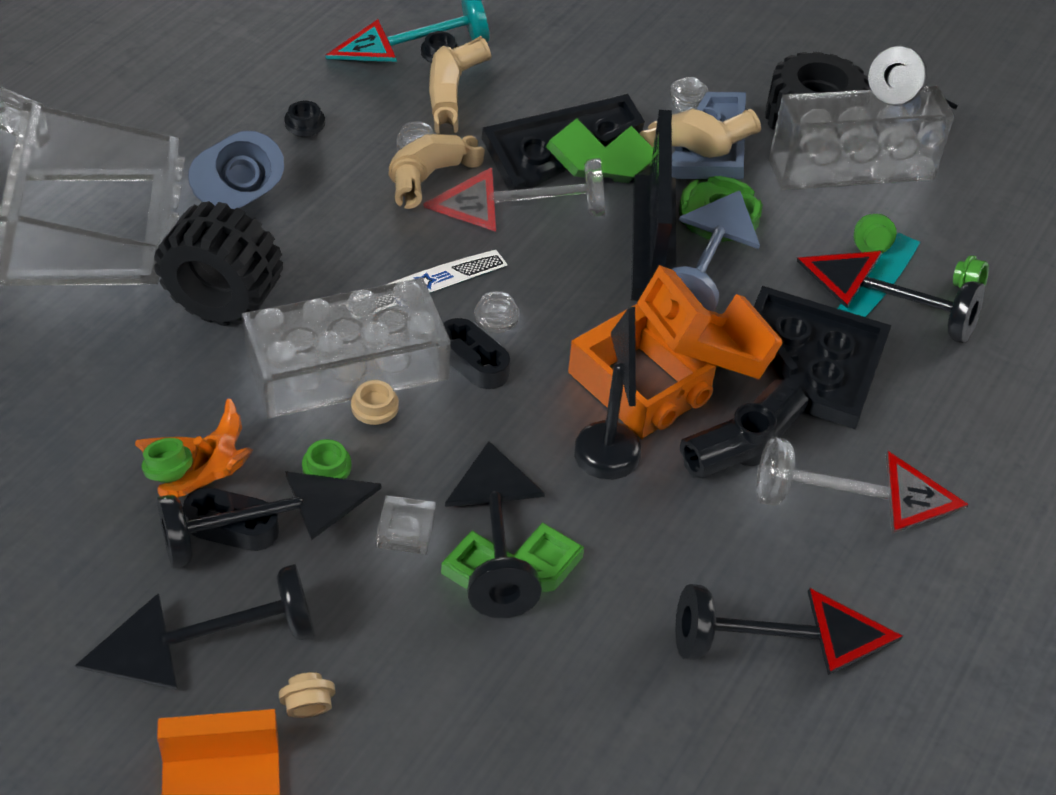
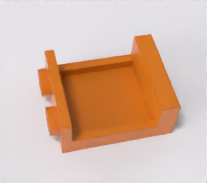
[637,265,782,379]

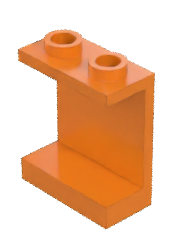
[157,709,280,795]

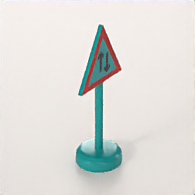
[325,0,490,62]

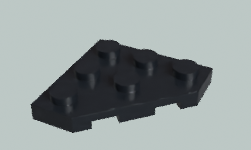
[753,286,891,429]

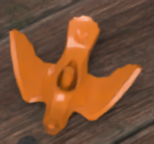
[135,398,253,498]

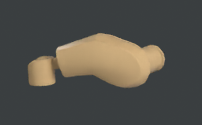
[429,36,491,134]
[639,109,761,158]
[389,134,485,209]

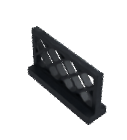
[631,109,676,301]

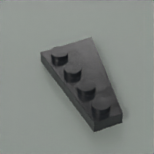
[481,94,645,198]

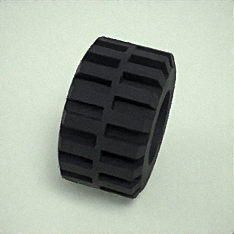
[765,51,871,150]
[154,201,283,326]

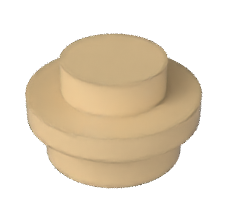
[351,380,399,425]
[279,672,336,718]

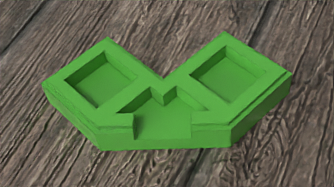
[546,119,653,183]
[441,522,584,592]

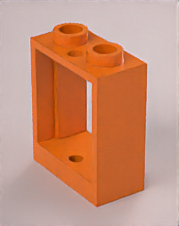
[568,304,716,439]

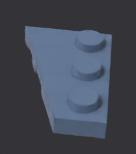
[672,92,746,179]

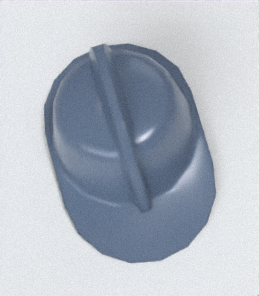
[188,131,284,210]

